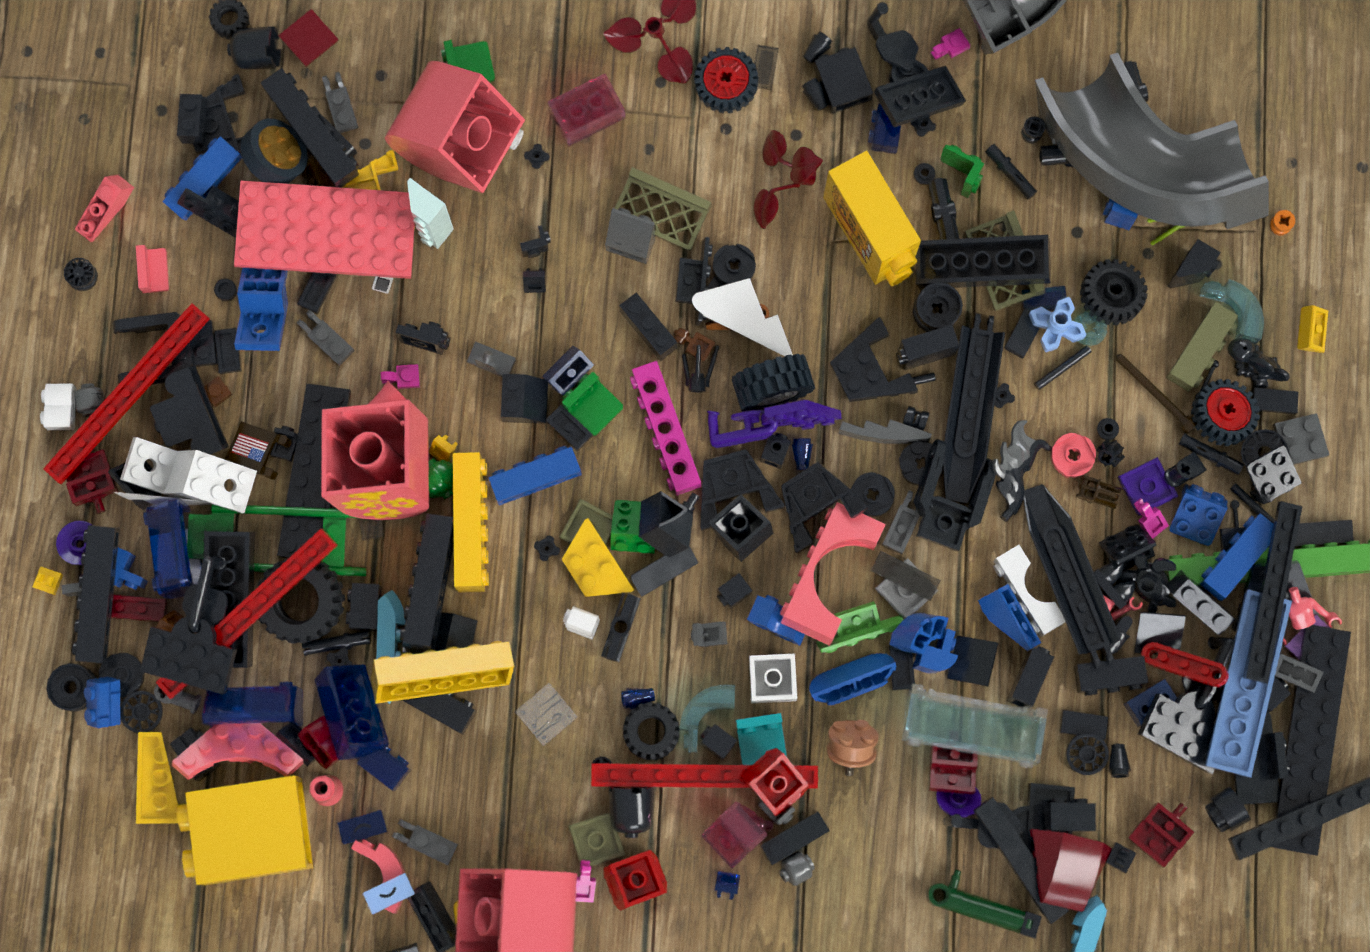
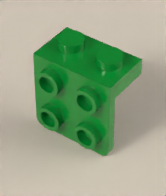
[441,39,495,83]
[940,144,984,198]
[562,372,623,436]
[610,500,655,554]

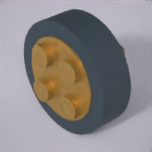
[241,119,308,184]

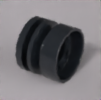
[912,282,963,332]

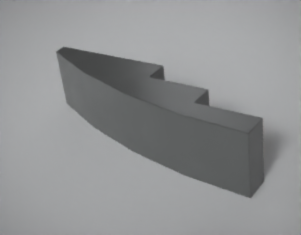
[838,420,932,444]
[1234,637,1323,693]

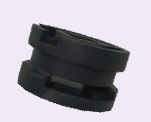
[64,258,98,291]

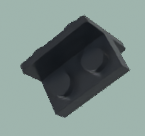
[1099,524,1156,572]

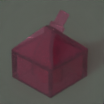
[701,802,773,869]

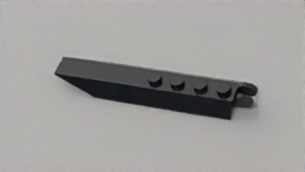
[943,313,1005,504]
[1023,484,1121,669]

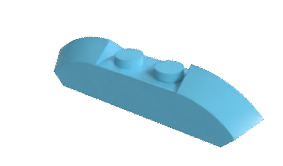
[376,590,406,704]
[1071,895,1107,952]

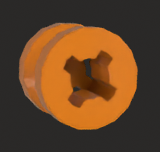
[1270,210,1295,236]

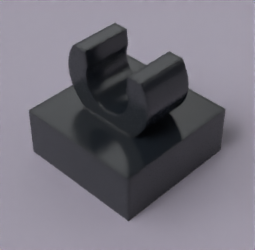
[523,268,546,293]
[1106,842,1136,874]

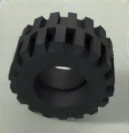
[623,702,680,761]

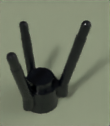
[682,345,719,393]

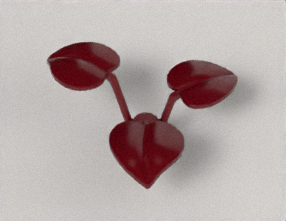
[603,0,696,84]
[754,130,823,229]

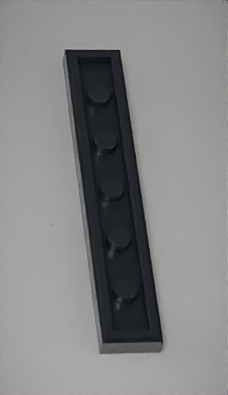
[1220,520,1354,551]
[973,797,1069,924]

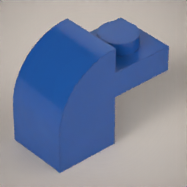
[114,547,148,590]
[912,629,958,674]

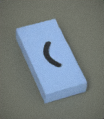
[363,873,415,914]

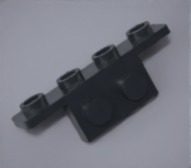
[177,186,239,238]
[675,237,713,326]

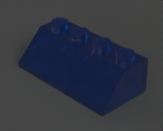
[314,664,390,760]

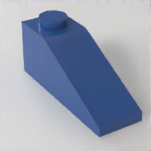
[978,584,1041,651]

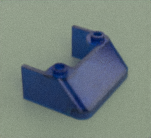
[143,497,195,599]
[202,682,303,728]

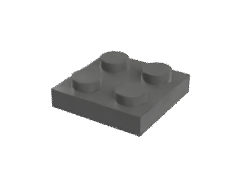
[1273,413,1329,465]

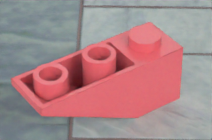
[75,175,134,242]

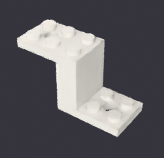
[120,437,257,513]

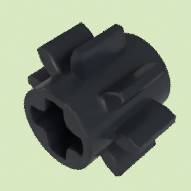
[1096,439,1125,467]

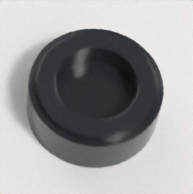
[214,278,237,301]

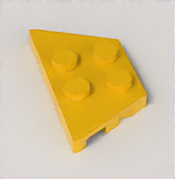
[562,518,634,597]

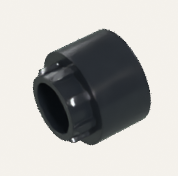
[1205,786,1251,832]

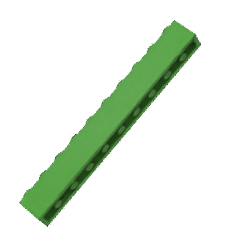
[1164,540,1370,586]

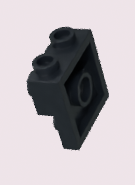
[395,321,451,355]

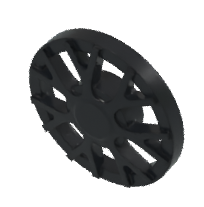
[120,691,163,733]
[1066,733,1109,775]

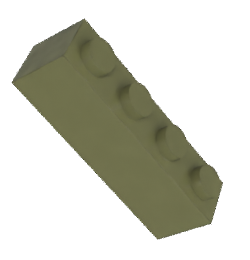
[1166,302,1238,392]

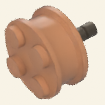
[827,720,879,776]

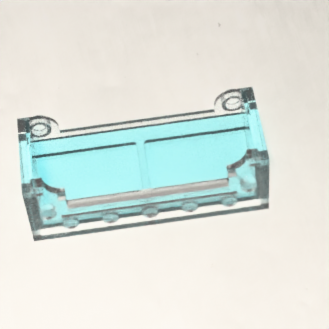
[902,684,1048,768]

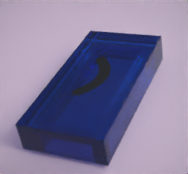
[338,810,388,845]

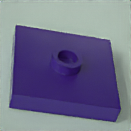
[1117,457,1178,517]

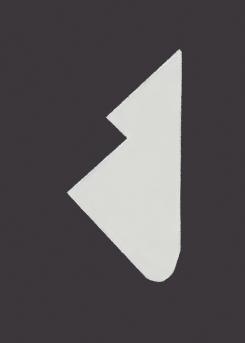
[692,278,793,356]
[114,492,212,506]

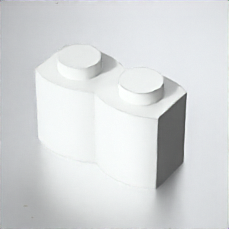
[40,384,76,430]
[563,606,600,639]

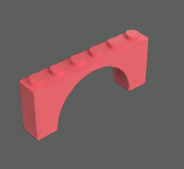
[780,502,886,646]

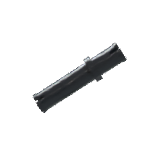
[985,143,1037,200]
[1178,433,1244,475]
[302,630,371,656]

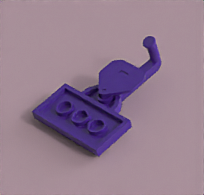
[707,400,842,448]

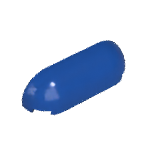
[809,653,896,705]

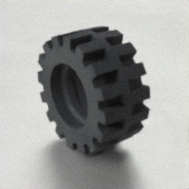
[209,0,250,40]

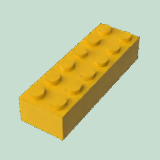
[453,452,489,592]
[371,641,514,704]

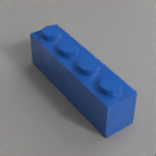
[162,137,242,221]
[488,446,582,506]
[1200,513,1274,601]

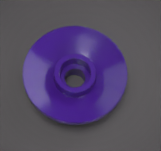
[56,521,92,565]
[936,788,982,817]

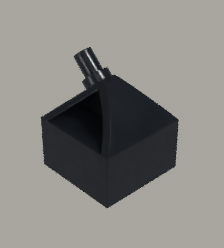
[639,491,700,558]

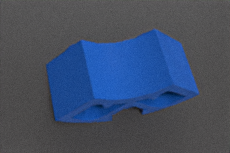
[747,595,805,646]
[889,613,949,655]

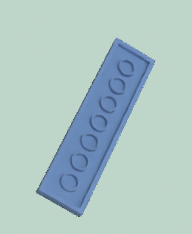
[1205,590,1292,777]

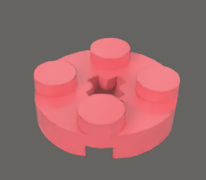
[1051,433,1096,478]

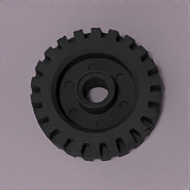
[1080,259,1148,326]

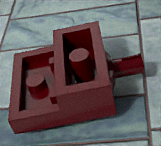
[66,449,119,514]
[929,731,978,795]
[1128,802,1194,868]

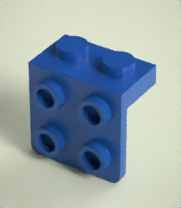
[1170,484,1228,546]

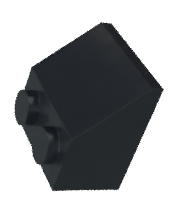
[1167,239,1221,289]
[501,374,548,424]
[708,494,774,562]

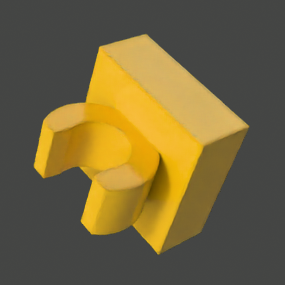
[429,435,457,462]
[32,566,63,595]

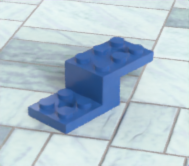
[234,268,288,351]

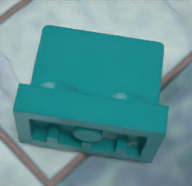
[736,713,787,765]

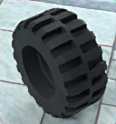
[257,559,345,644]

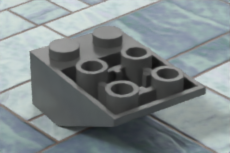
[605,208,655,265]

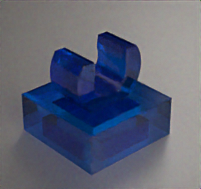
[715,871,740,900]

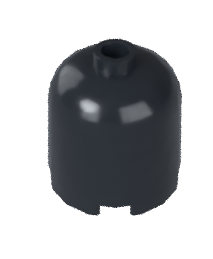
[227,26,281,69]
[609,787,654,838]

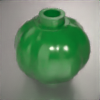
[429,459,453,500]

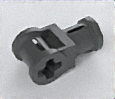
[154,685,202,714]

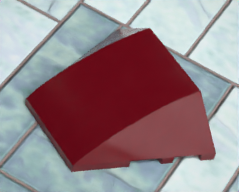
[1030,829,1112,912]

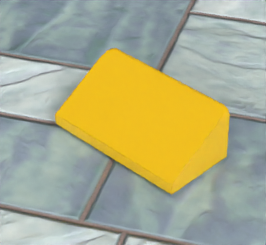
[1297,305,1328,353]

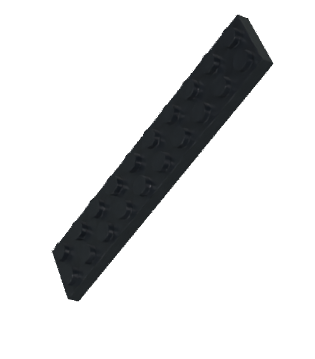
[1272,625,1351,856]

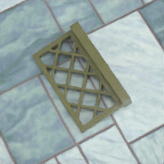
[615,167,712,251]
[965,210,1045,311]

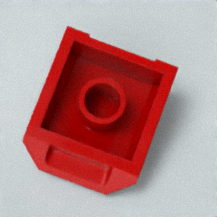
[743,748,809,816]
[604,850,667,911]

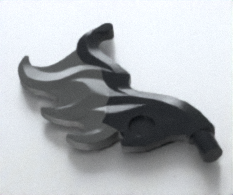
[992,420,1052,522]

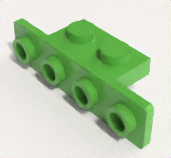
[816,601,904,653]

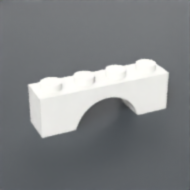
[993,545,1065,637]

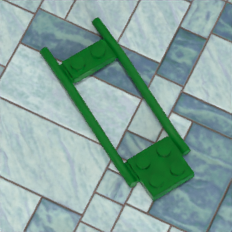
[187,504,367,576]

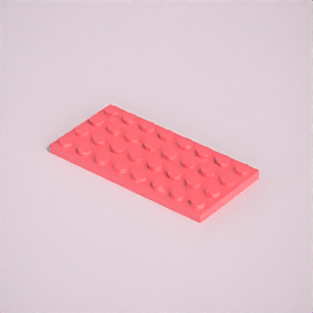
[234,181,415,279]

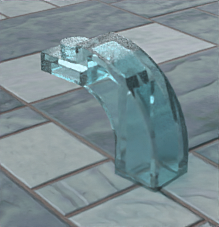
[1199,279,1264,344]
[680,685,735,753]

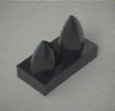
[1094,562,1135,609]

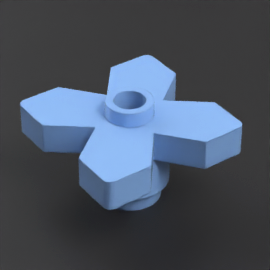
[1029,297,1086,352]

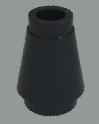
[802,31,833,64]
[802,78,829,111]
[1108,744,1131,778]

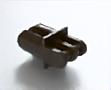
[1076,475,1122,509]

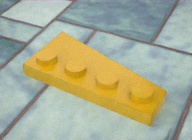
[136,732,178,824]

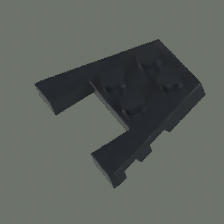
[193,74,246,154]
[830,317,918,402]
[700,449,785,531]
[781,462,870,553]
[1232,560,1319,632]

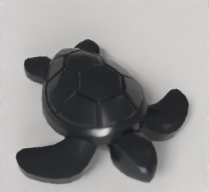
[1116,552,1177,613]

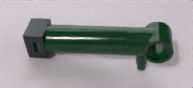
[926,869,1042,939]

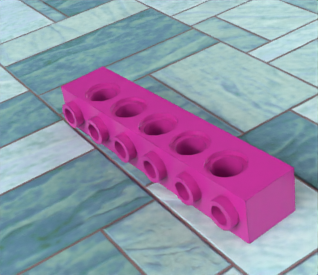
[629,361,701,496]

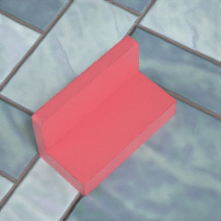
[136,245,169,293]

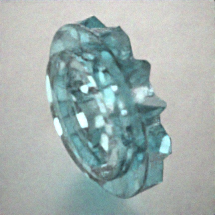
[1074,311,1108,346]

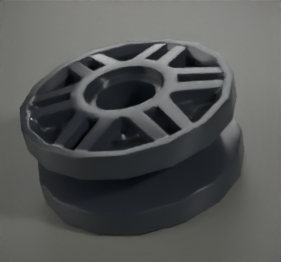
[1241,429,1289,466]
[46,663,97,712]

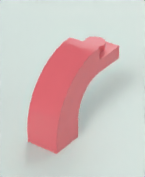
[351,839,405,914]

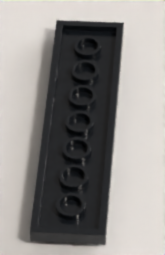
[277,384,351,563]

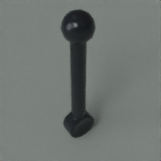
[1195,360,1219,397]
[1230,500,1240,528]

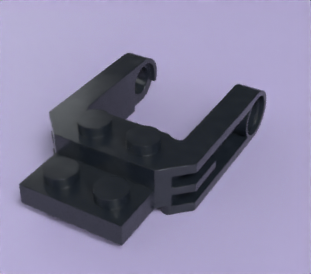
[112,312,217,385]
[913,439,996,552]

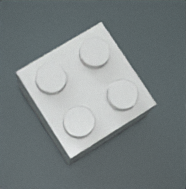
[749,654,797,703]

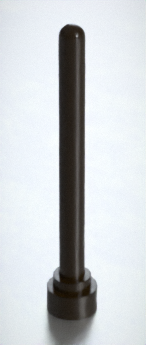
[1116,354,1198,435]

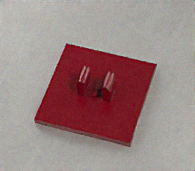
[278,9,339,67]

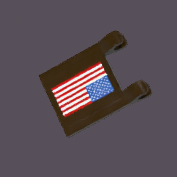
[224,422,292,480]

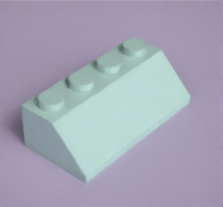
[407,178,454,249]

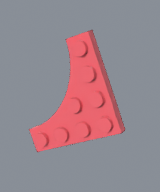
[172,705,304,780]

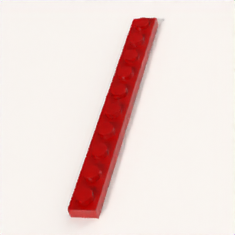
[43,303,210,485]
[155,529,338,699]
[591,763,818,788]

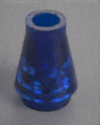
[791,438,813,470]
[621,688,655,710]

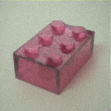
[547,73,626,147]

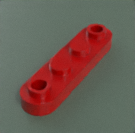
[1141,642,1229,687]

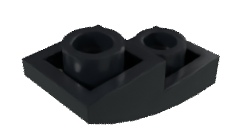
[1004,308,1040,359]

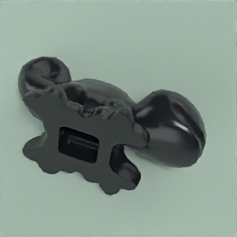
[1227,338,1290,389]

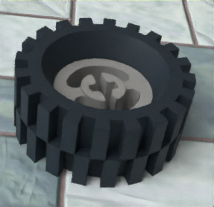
[731,354,815,412]

